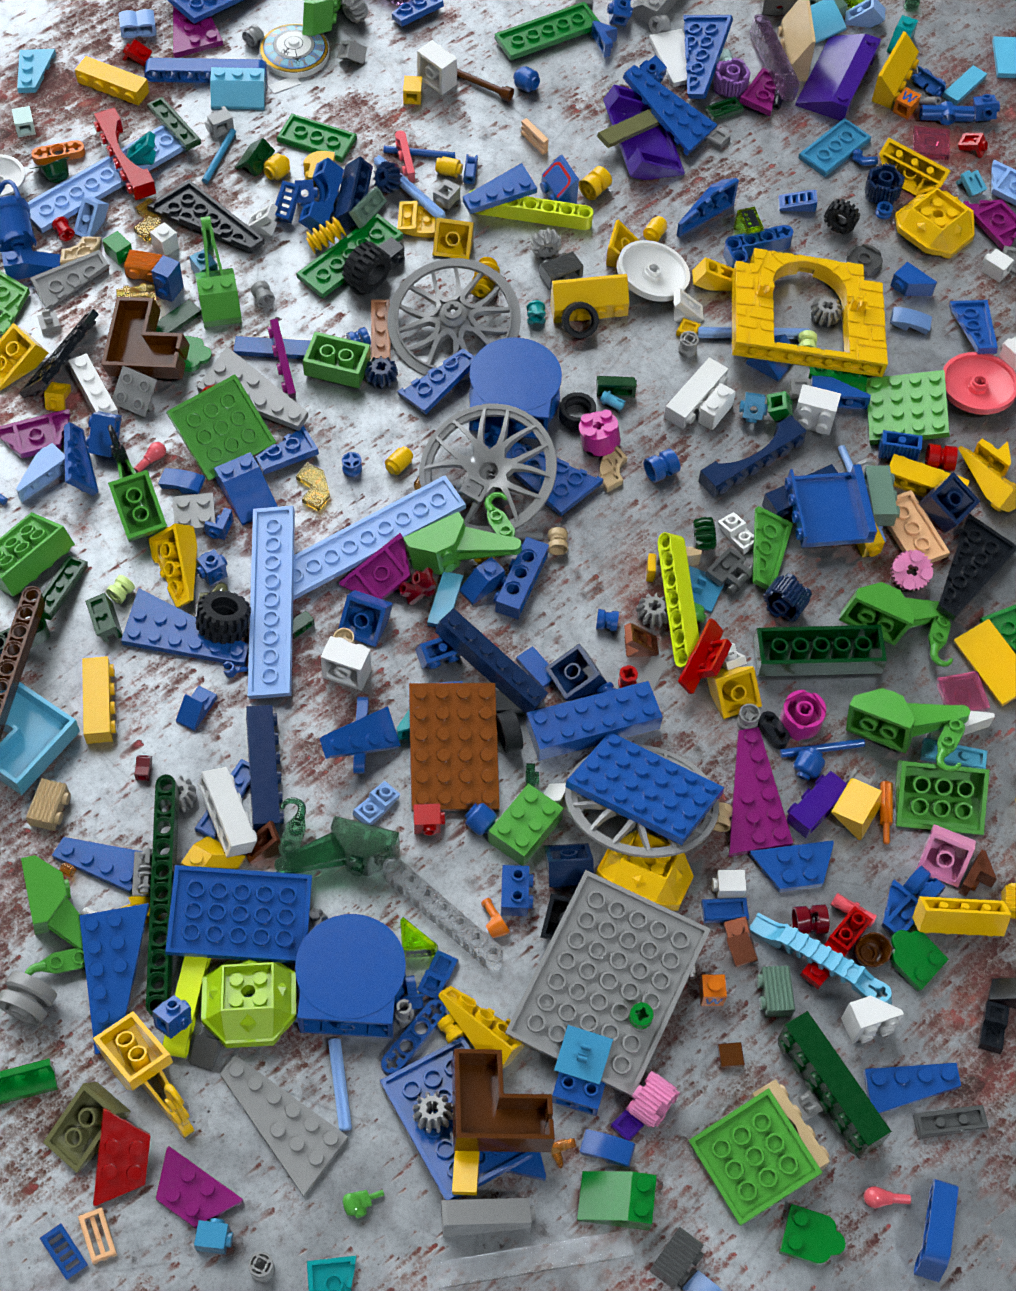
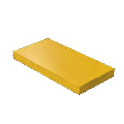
[953,619,1016,707]

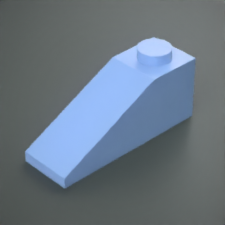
[16,443,65,502]

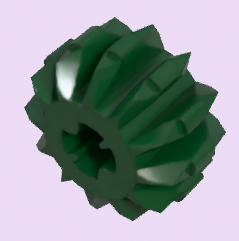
[693,517,717,551]

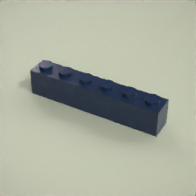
[435,608,548,714]
[246,705,284,832]

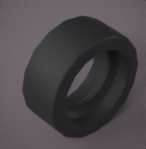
[561,301,599,339]
[559,392,596,430]
[496,710,524,753]

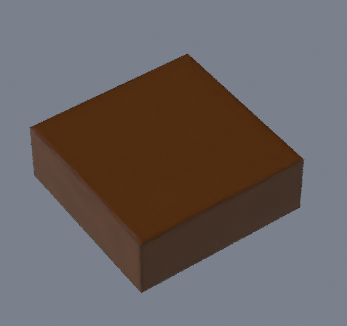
[717,1042,745,1069]

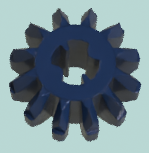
[373,161,403,193]
[365,356,398,389]

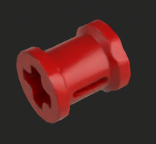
[52,216,75,242]
[618,665,638,688]

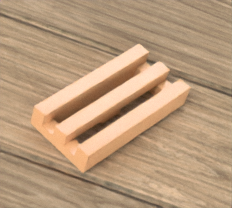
[521,118,549,155]
[78,1207,118,1265]

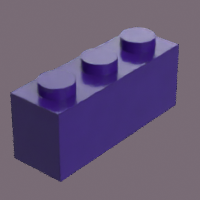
[787,771,847,838]

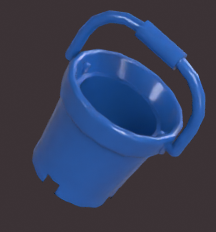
[0,179,37,253]

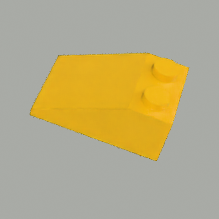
[0,323,49,390]

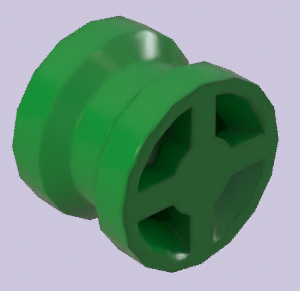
[629,1002,654,1030]

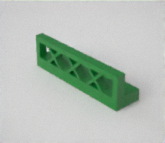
[0,1058,58,1105]

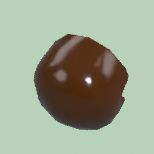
[854,932,892,969]

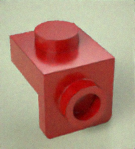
[122,39,152,67]

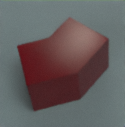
[134,755,153,781]

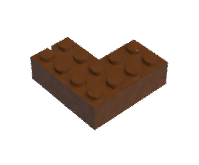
[101,297,190,379]
[451,1049,555,1152]

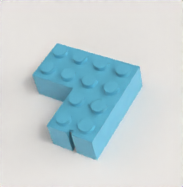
[0,682,80,795]

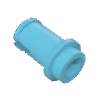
[600,391,626,412]

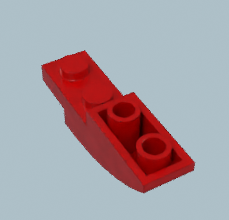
[800,906,873,990]

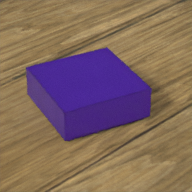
[610,1110,644,1141]

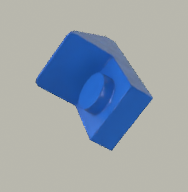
[591,21,618,58]
[176,685,218,731]

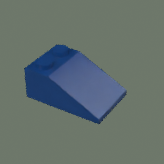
[214,452,278,526]

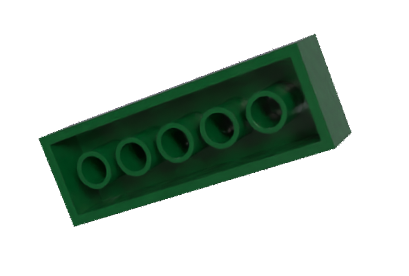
[753,625,887,677]
[777,1011,892,1159]

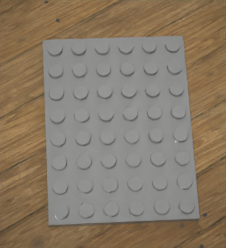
[505,870,711,1098]

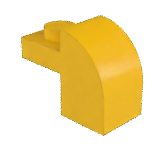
[303,151,335,187]

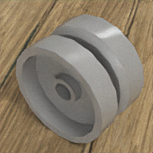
[0,971,57,1026]

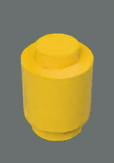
[435,156,463,178]
[643,216,667,242]
[385,446,414,475]

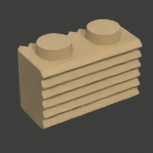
[26,778,71,831]

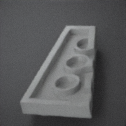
[30,250,108,310]

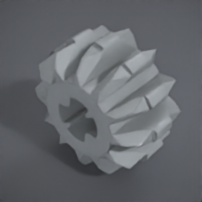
[340,0,369,23]
[530,227,562,259]
[810,295,843,327]
[636,593,668,629]
[163,775,197,813]
[413,1091,453,1133]

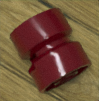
[791,904,830,935]

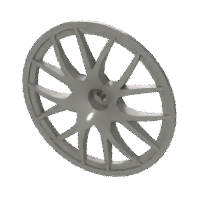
[387,258,521,381]
[419,404,557,533]
[565,745,719,858]

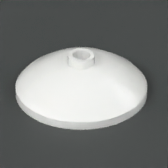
[0,154,25,197]

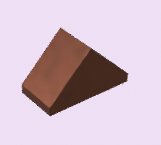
[246,821,282,864]

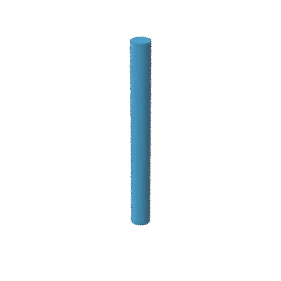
[202,128,236,184]

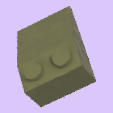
[43,1082,131,1173]

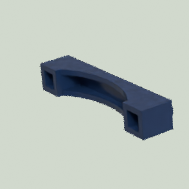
[698,415,807,497]

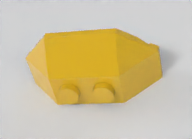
[879,138,951,196]

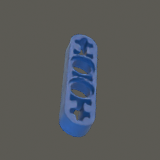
[353,697,369,774]
[381,999,446,1076]

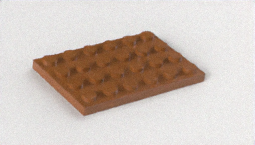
[409,683,500,812]

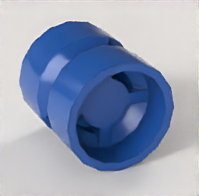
[643,448,681,483]
[903,865,946,899]

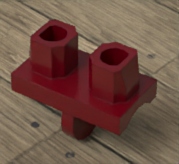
[399,567,437,605]

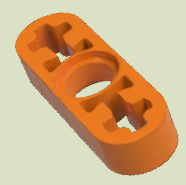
[31,140,85,165]

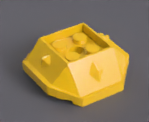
[894,188,974,259]
[595,830,694,911]

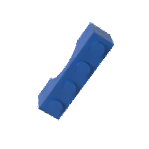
[298,157,344,232]

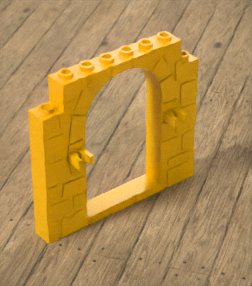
[732,248,888,377]

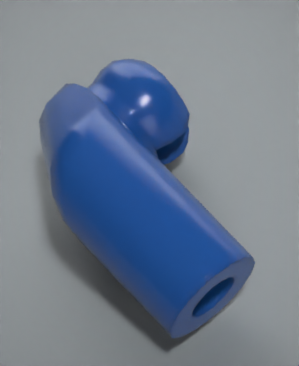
[852,149,878,166]

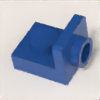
[204,507,234,540]

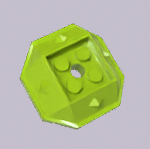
[201,959,297,1048]

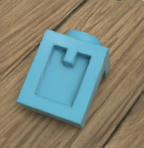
[956,170,987,198]

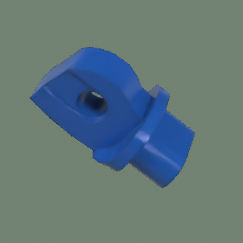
[401,975,425,1010]

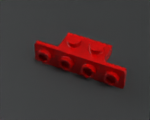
[678,618,732,694]

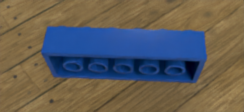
[526,681,663,761]

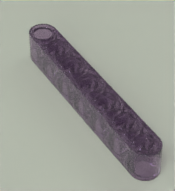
[749,14,800,102]

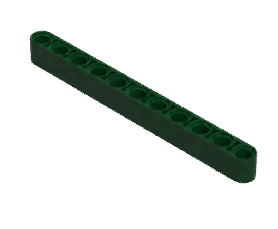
[146,774,180,1017]

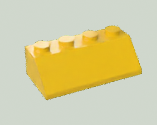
[871,31,919,109]
[550,274,629,323]

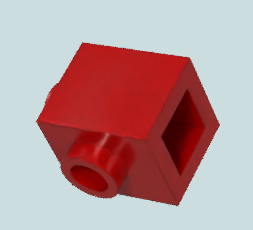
[413,804,445,836]

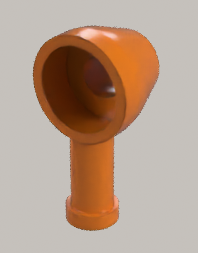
[481,898,510,938]

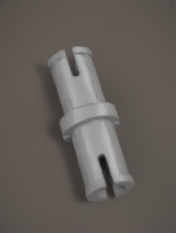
[395,999,414,1029]

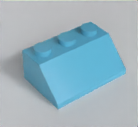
[210,67,266,110]

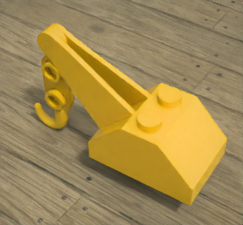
[93,1011,195,1138]

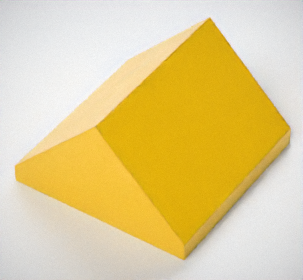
[432,217,474,259]
[606,219,640,268]
[831,778,882,840]

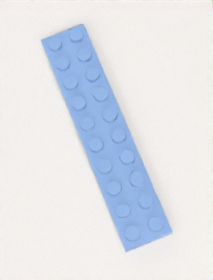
[28,125,185,233]
[293,475,466,600]
[248,505,295,699]

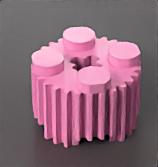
[890,550,933,592]
[626,1071,680,1128]

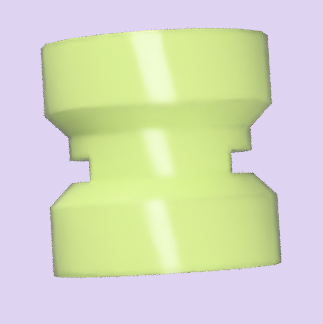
[798,330,817,348]
[106,575,135,604]

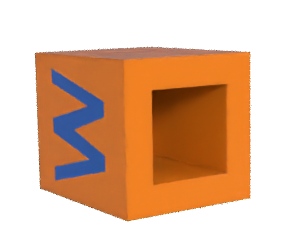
[893,87,921,120]
[699,974,727,1006]

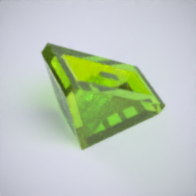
[733,206,764,234]
[400,917,438,959]

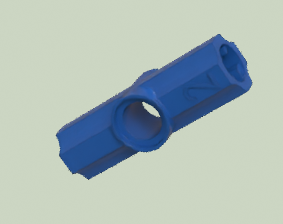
[919,101,975,125]

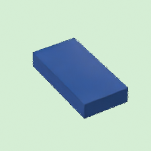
[516,646,554,688]
[701,897,749,923]

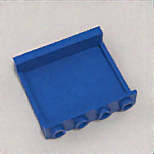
[785,464,877,548]

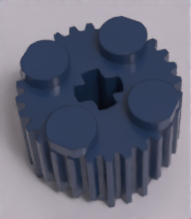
[864,163,905,205]
[763,573,812,622]

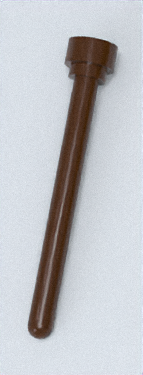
[457,69,514,102]

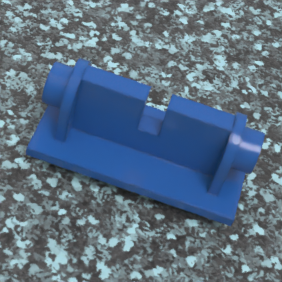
[911,66,946,97]

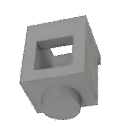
[205,106,234,138]
[433,179,461,210]

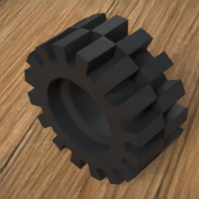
[824,199,860,234]

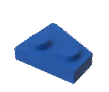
[881,879,918,936]

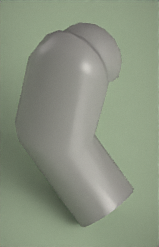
[917,91,941,105]

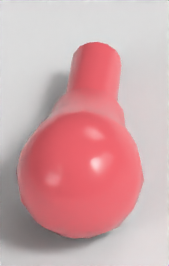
[134,442,166,473]
[864,1186,911,1209]

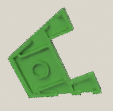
[0,271,30,336]

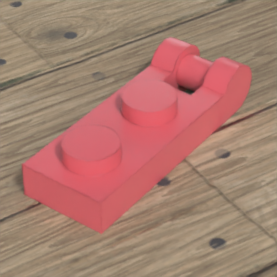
[395,130,415,183]

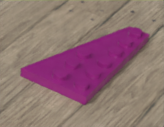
[173,6,223,58]
[728,727,793,857]

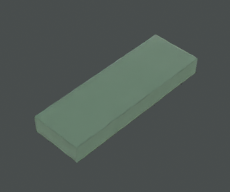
[349,186,387,229]

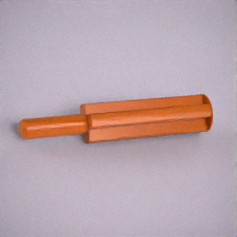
[880,781,893,845]

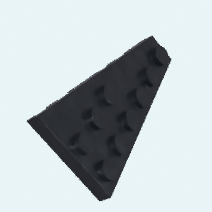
[147,180,265,253]
[19,309,99,398]
[936,513,1016,621]

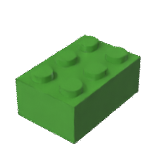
[303,332,371,388]
[488,783,564,866]

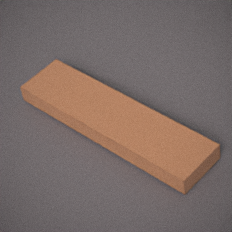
[371,300,391,361]

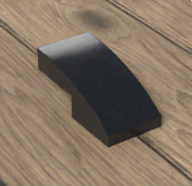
[978,1000,1009,1054]

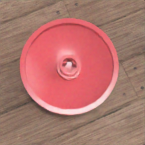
[943,352,1016,415]

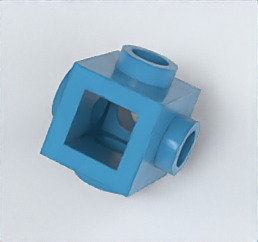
[739,392,768,423]

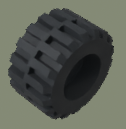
[342,241,392,294]
[196,590,251,644]

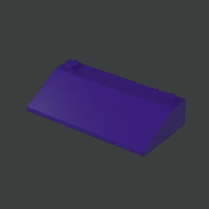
[795,34,881,121]
[603,84,685,180]

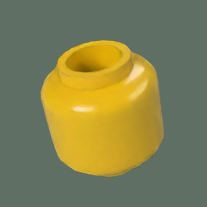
[263,153,290,181]

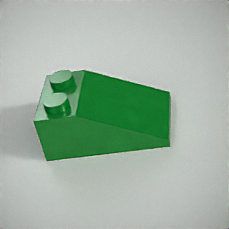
[577,1171,657,1231]

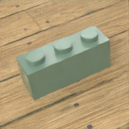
[863,465,900,526]

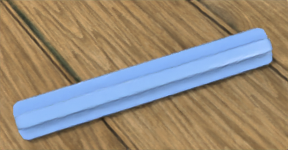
[328,1038,352,1132]

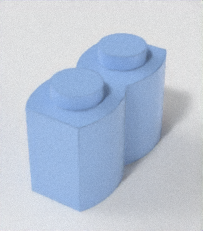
[119,9,156,38]

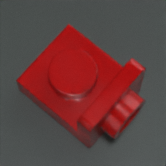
[958,133,988,158]

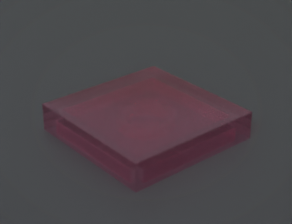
[913,126,950,160]
[936,671,991,712]

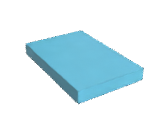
[992,36,1016,78]

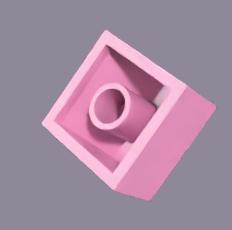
[917,824,976,888]

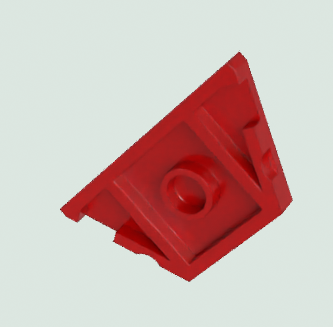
[93,1109,151,1206]

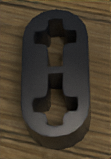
[758,711,790,749]

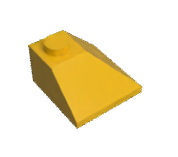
[707,666,762,719]
[181,836,246,870]

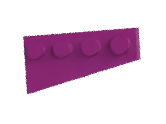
[267,318,296,399]

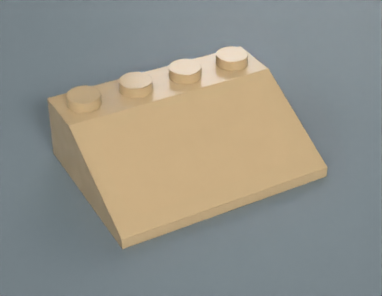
[777,0,816,81]

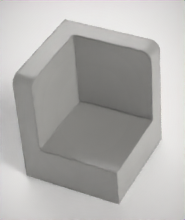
[337,40,367,64]

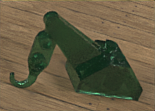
[274,797,400,877]

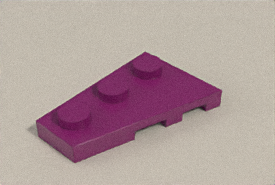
[739,68,778,116]

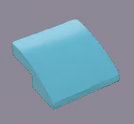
[810,0,847,44]

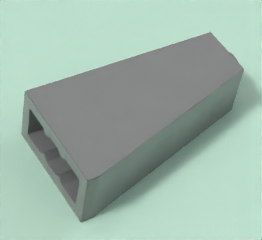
[441,1198,536,1237]

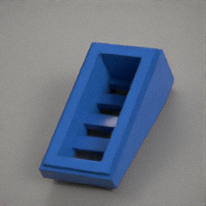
[275,180,301,224]
[778,190,818,212]
[39,1223,88,1280]

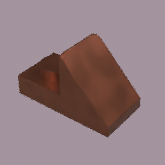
[624,622,659,657]
[958,849,997,897]
[724,916,758,967]

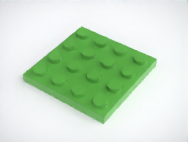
[866,370,950,445]
[166,374,276,481]
[689,1088,823,1226]

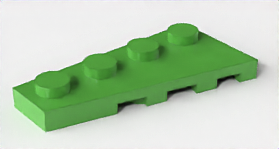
[753,506,793,590]

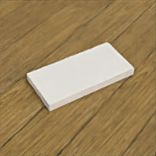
[649,29,687,87]

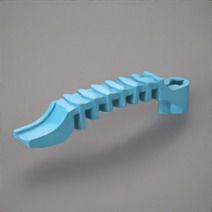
[749,913,892,1005]

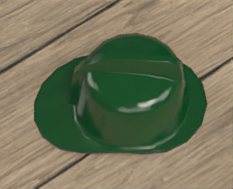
[29,157,70,183]

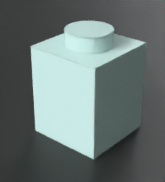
[12,106,36,137]

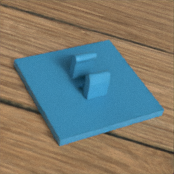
[689,566,725,613]
[554,1025,613,1085]

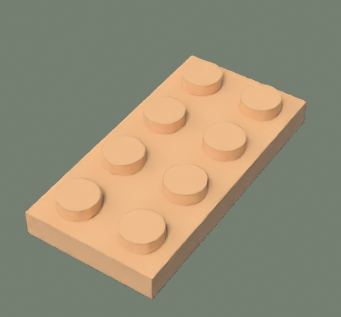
[887,490,950,569]

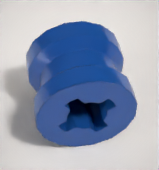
[342,452,362,477]

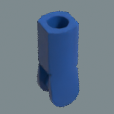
[463,154,478,184]

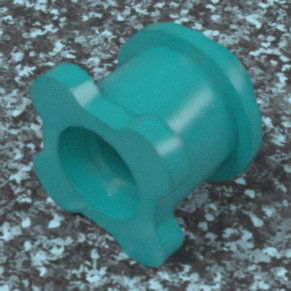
[526,300,546,324]

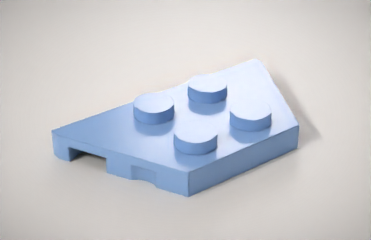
[991,160,1016,205]

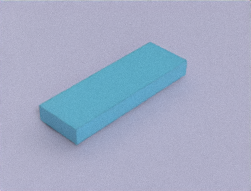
[942,65,987,105]
[427,572,463,628]
[920,738,988,769]

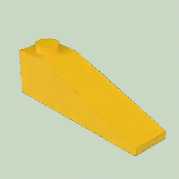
[958,445,1016,512]
[149,523,197,608]
[438,986,525,1069]

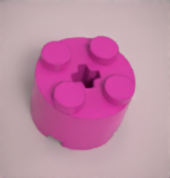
[579,410,621,456]
[780,690,826,741]

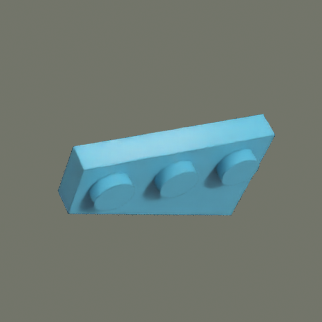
[17,49,56,93]

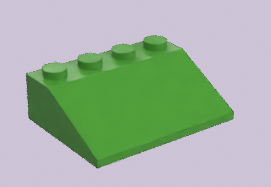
[0,512,75,597]
[896,760,990,835]

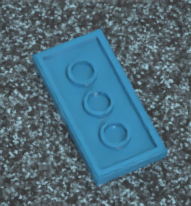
[798,118,872,177]

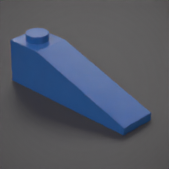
[676,178,739,237]

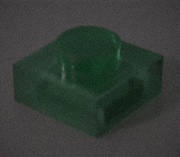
[525,763,539,787]

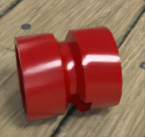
[925,443,958,472]

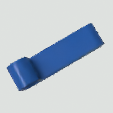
[723,225,794,268]
[914,1179,959,1283]

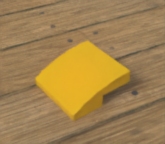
[397,201,436,238]

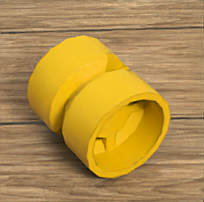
[579,166,613,200]

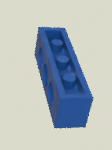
[493,537,549,620]

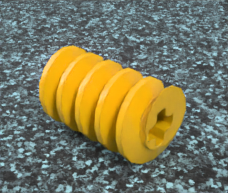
[306,217,347,254]
[471,257,500,299]

